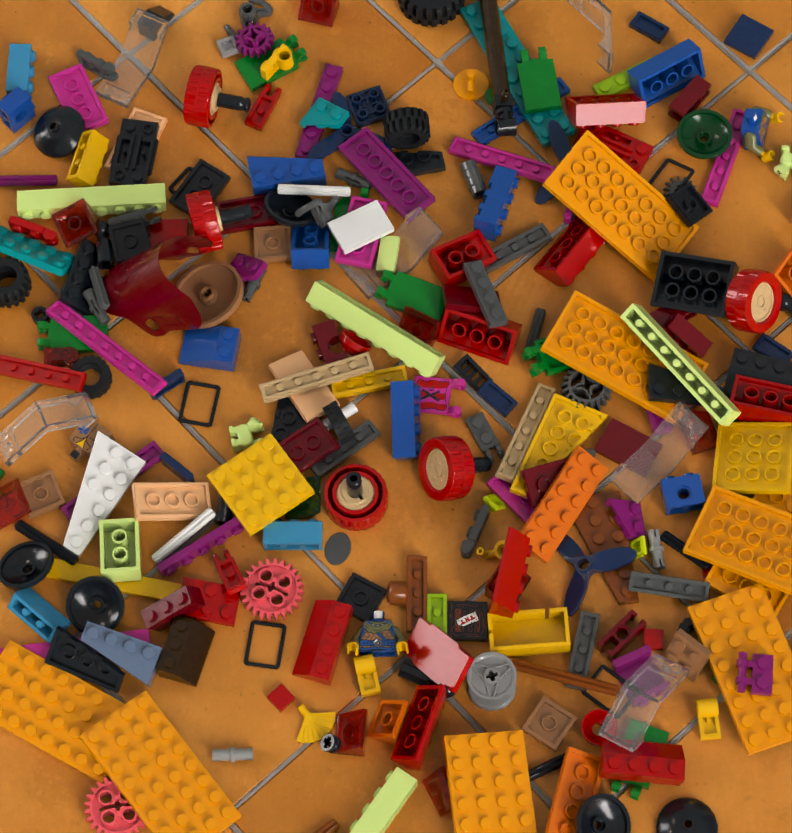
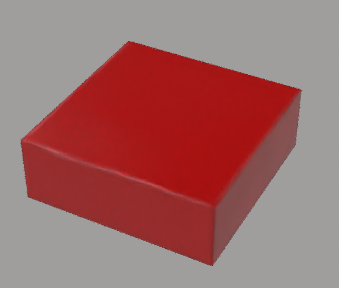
[643,629,664,651]
[267,683,295,713]

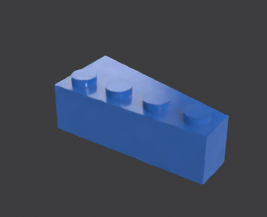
[247,156,327,196]
[474,165,520,242]
[390,380,422,461]

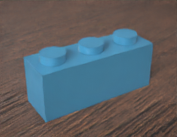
[6,44,36,95]
[263,519,323,550]
[7,588,71,644]

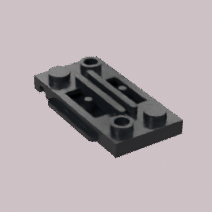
[109,118,159,186]

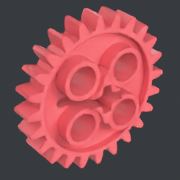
[240,558,304,622]
[84,777,144,833]

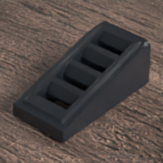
[452,354,493,391]

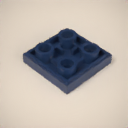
[724,14,774,60]
[346,85,390,129]

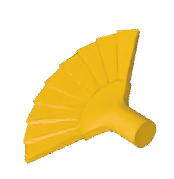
[296,704,336,743]

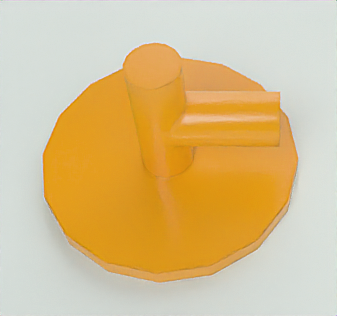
[453,69,489,101]

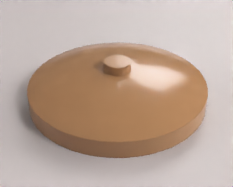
[176,261,244,329]

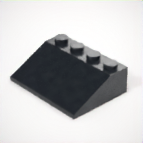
[650,251,739,318]
[724,348,792,400]

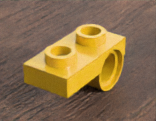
[260,44,294,81]
[353,653,381,697]
[695,698,721,741]

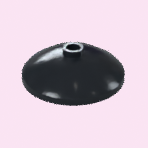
[34,106,85,158]
[263,189,315,228]
[0,541,54,590]
[66,576,125,632]
[575,794,631,833]
[656,798,718,833]

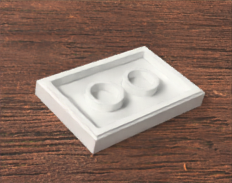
[327,200,394,254]

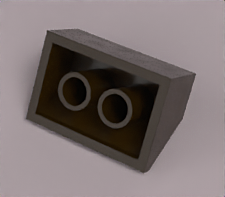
[156,615,215,687]

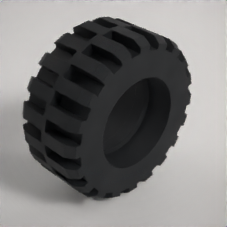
[398,0,465,27]

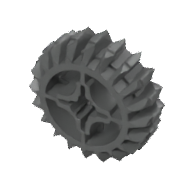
[561,369,613,411]

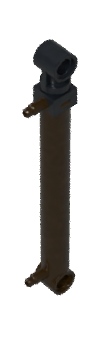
[479,0,517,137]

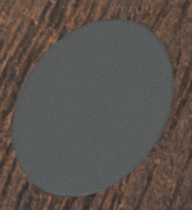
[325,533,351,565]

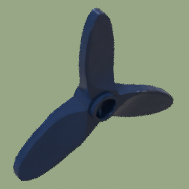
[307,92,393,159]
[535,120,571,205]
[556,535,637,616]

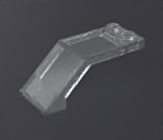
[567,0,613,74]
[96,8,169,108]
[345,206,443,300]
[0,392,98,466]
[609,402,709,504]
[598,653,689,752]

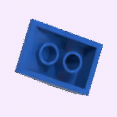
[291,221,330,270]
[178,326,241,372]

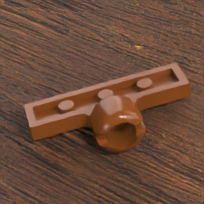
[386,555,427,633]

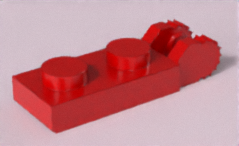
[245,84,282,131]
[8,216,59,246]
[212,549,247,596]

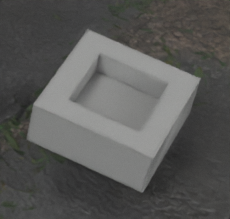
[216,35,239,59]

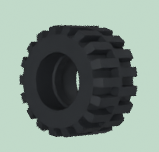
[383,107,431,150]
[0,256,32,308]

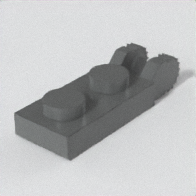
[76,49,119,82]
[107,206,162,227]
[465,412,504,463]
[460,504,490,559]

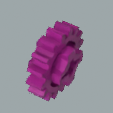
[235,22,274,59]

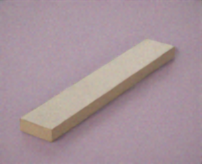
[259,352,374,404]
[495,382,556,483]

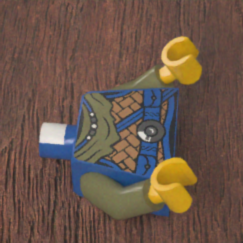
[741,106,784,163]
[347,610,409,657]

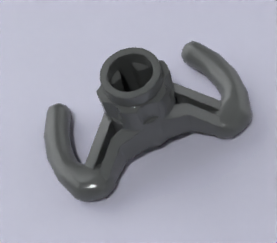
[224,0,273,40]
[295,196,340,229]

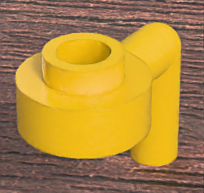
[476,540,505,560]

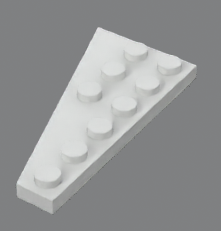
[63,431,146,557]

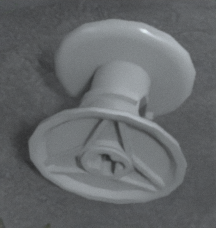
[467,652,517,711]

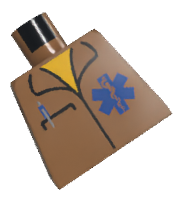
[68,414,115,463]

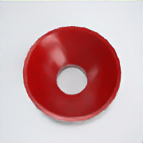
[339,329,371,356]
[581,709,618,746]

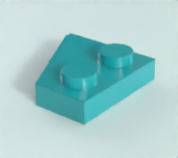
[299,97,350,129]

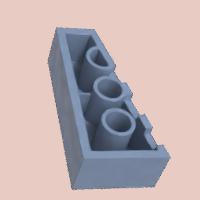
[80,621,163,688]

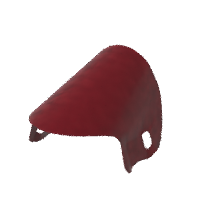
[102,235,213,337]

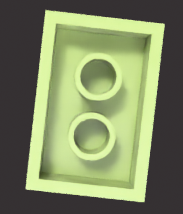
[99,518,142,582]

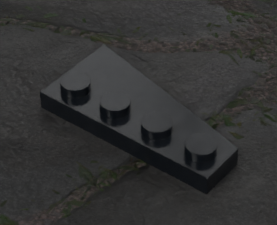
[647,363,725,406]
[271,397,308,443]

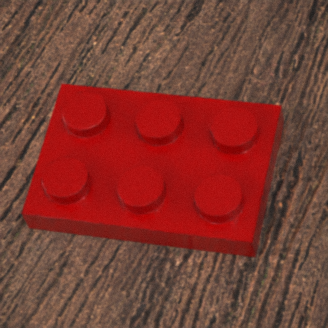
[179,577,241,627]

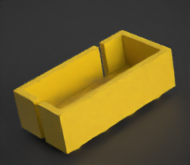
[487,607,571,657]

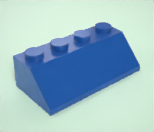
[627,39,706,108]

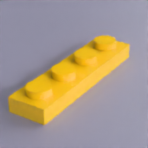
[331,365,408,399]

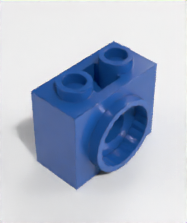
[0,86,36,133]
[660,473,706,515]

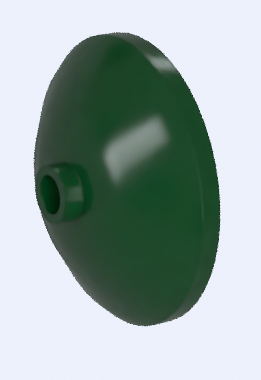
[677,109,732,159]

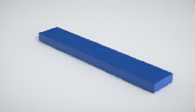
[471,77,570,145]

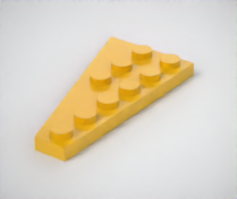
[509,393,608,499]

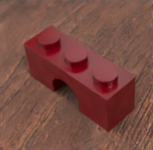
[310,319,348,364]
[141,585,206,632]

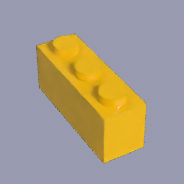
[66,129,109,187]

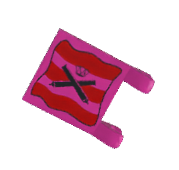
[415,376,466,418]

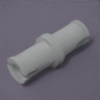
[647,529,666,570]
[212,746,253,763]

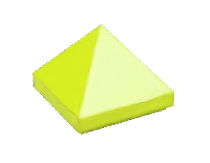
[483,494,507,512]
[629,536,648,560]

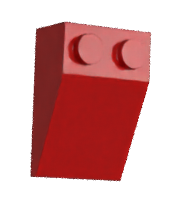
[428,229,497,286]

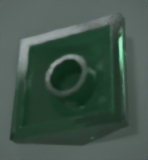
[285,475,321,520]

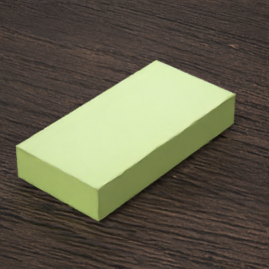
[376,236,400,273]

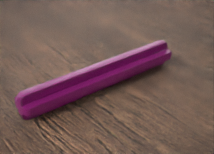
[0,175,58,186]

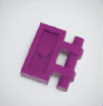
[735,652,774,696]

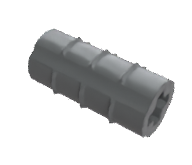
[461,160,486,199]

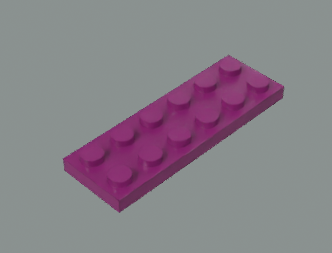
[338,126,436,222]

